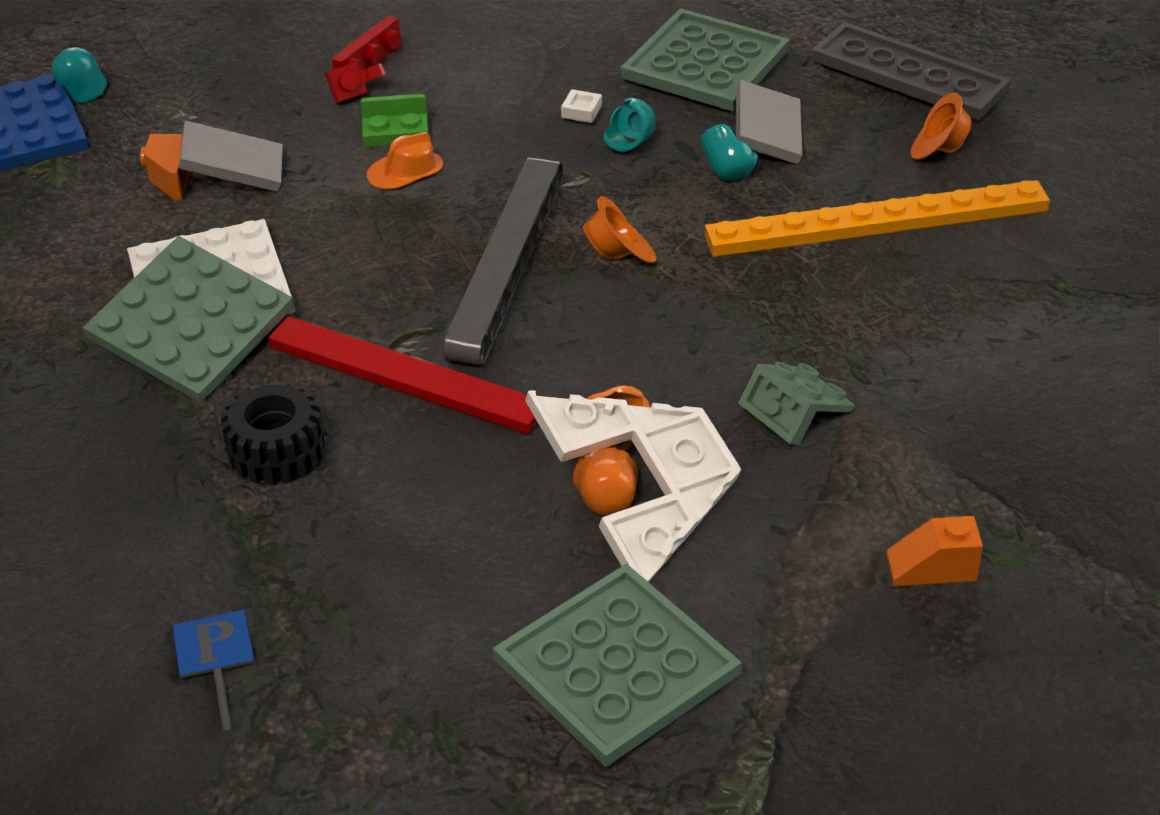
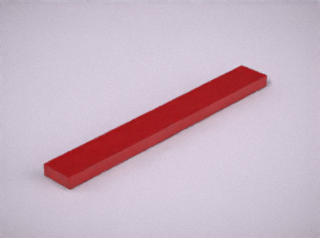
[268,316,538,434]

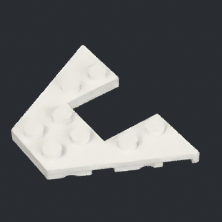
[525,390,741,582]

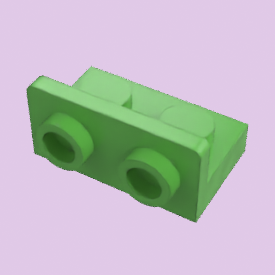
[361,94,428,147]

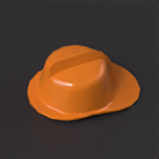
[911,93,972,160]
[366,132,443,190]
[583,196,656,263]

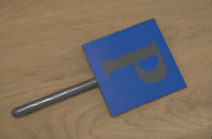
[172,609,254,733]

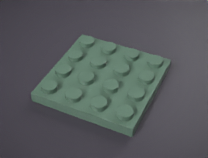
[621,8,790,111]
[82,236,294,403]
[493,563,742,767]

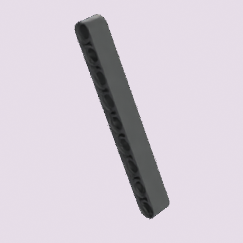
[444,157,563,366]

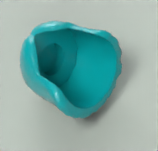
[51,47,107,103]
[603,98,656,152]
[701,124,758,182]

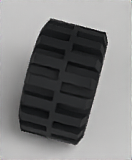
[221,382,325,484]

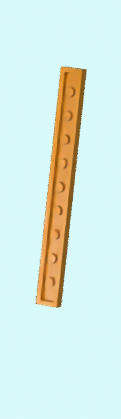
[705,180,1050,257]

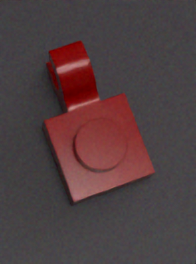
[324,62,386,103]

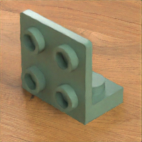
[738,362,855,444]

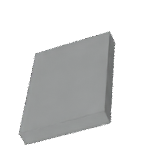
[736,80,802,164]
[178,120,283,192]

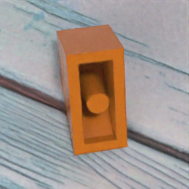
[140,134,191,200]
[886,516,983,586]

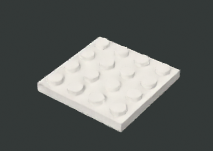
[127,219,295,314]

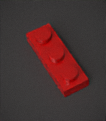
[331,15,401,71]

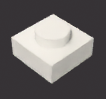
[561,89,602,123]

